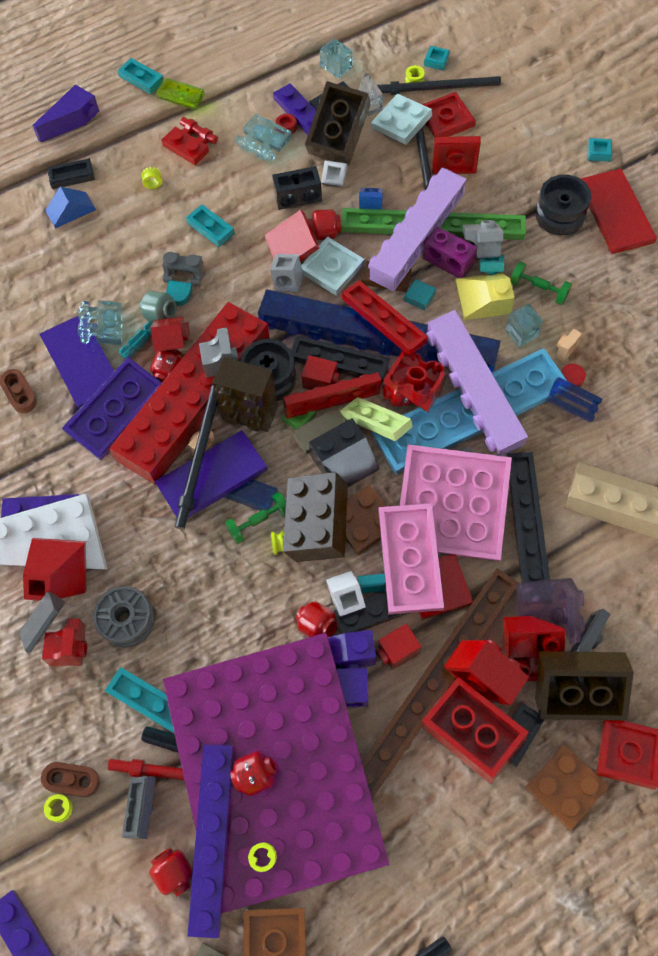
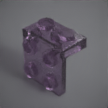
[517,578,585,644]

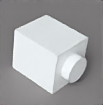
[326,571,366,616]

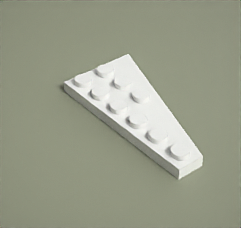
[0,494,108,570]

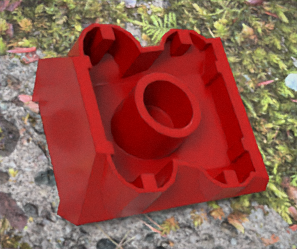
[383,351,446,413]

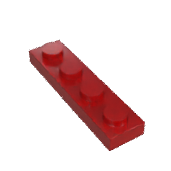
[342,280,428,356]
[283,372,381,419]

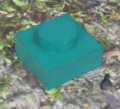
[480,255,504,274]

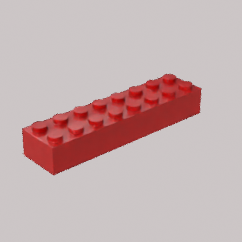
[110,302,270,485]

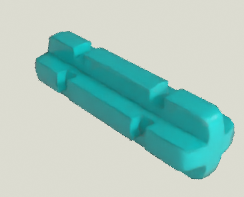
[119,321,153,359]

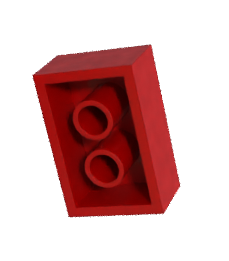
[422,677,529,785]

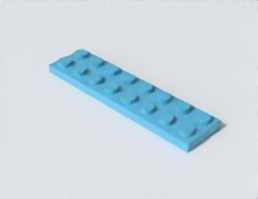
[371,348,570,475]

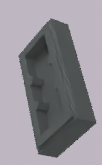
[570,609,610,652]
[122,776,156,839]

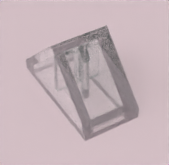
[358,73,383,116]

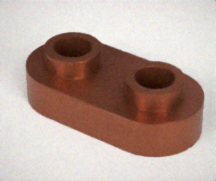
[0,369,37,413]
[41,762,100,797]

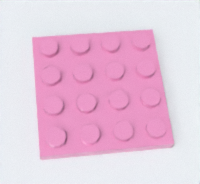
[400,445,512,562]

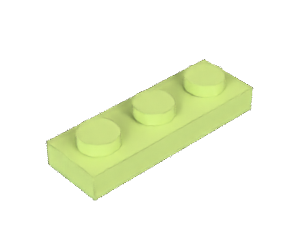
[340,397,413,441]

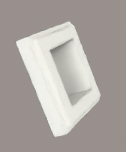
[321,161,348,187]

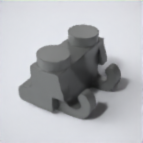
[162,252,204,287]

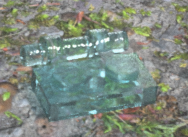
[235,113,292,162]
[78,300,122,345]

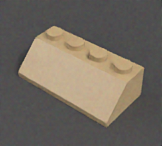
[564,462,658,539]

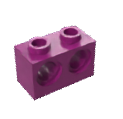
[423,226,477,278]

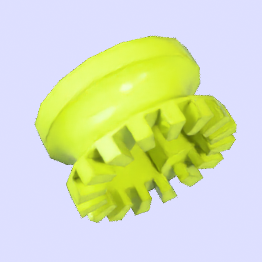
[405,65,425,83]
[141,167,162,189]
[271,530,285,555]
[44,794,73,823]
[248,842,277,872]

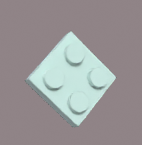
[371,93,433,145]
[301,237,365,296]

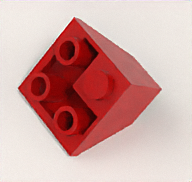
[23,538,87,601]
[503,616,566,682]

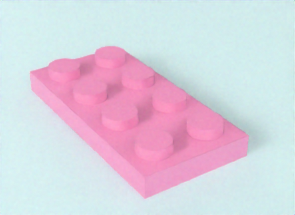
[378,503,444,614]

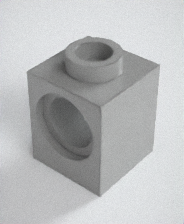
[270,254,304,292]

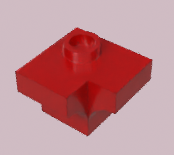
[42,618,88,666]

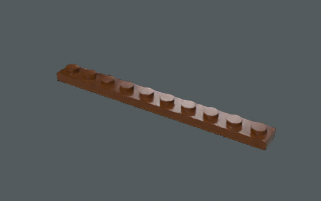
[362,568,520,800]

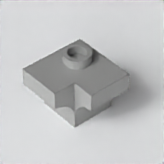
[463,220,503,258]
[199,328,239,378]

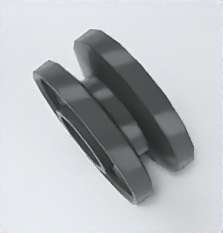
[93,586,155,648]

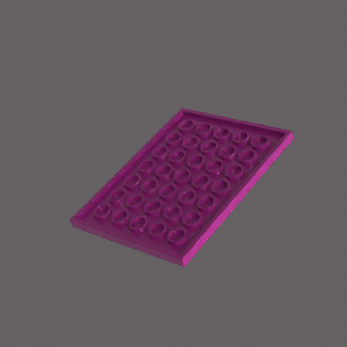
[163,633,390,913]

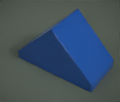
[46,186,96,229]
[359,187,383,210]

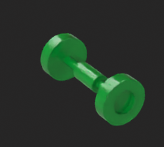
[510,261,572,306]
[224,492,286,545]

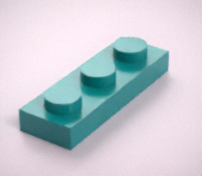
[104,667,175,734]

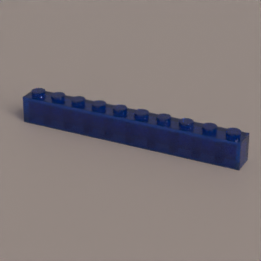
[258,289,501,373]

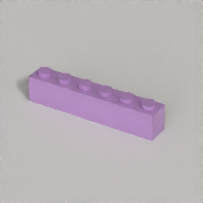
[368,168,466,292]
[426,310,528,456]

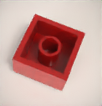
[444,639,529,705]

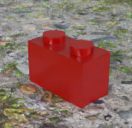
[150,316,191,352]

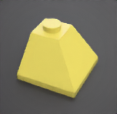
[455,273,515,320]

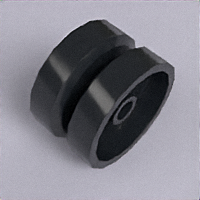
[535,174,592,235]
[240,339,296,401]

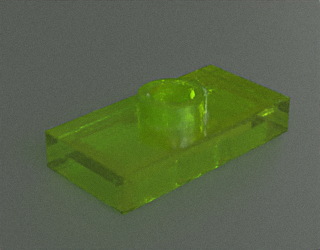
[156,78,205,110]

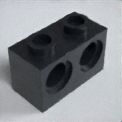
[272,166,322,210]

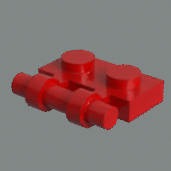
[161,117,218,166]

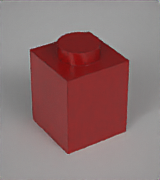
[301,355,341,390]
[376,623,422,670]

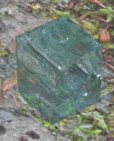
[320,38,353,78]
[505,303,543,347]

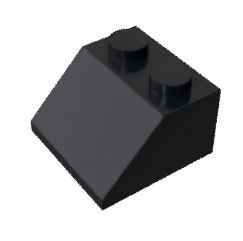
[308,418,379,487]

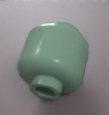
[140,291,176,322]

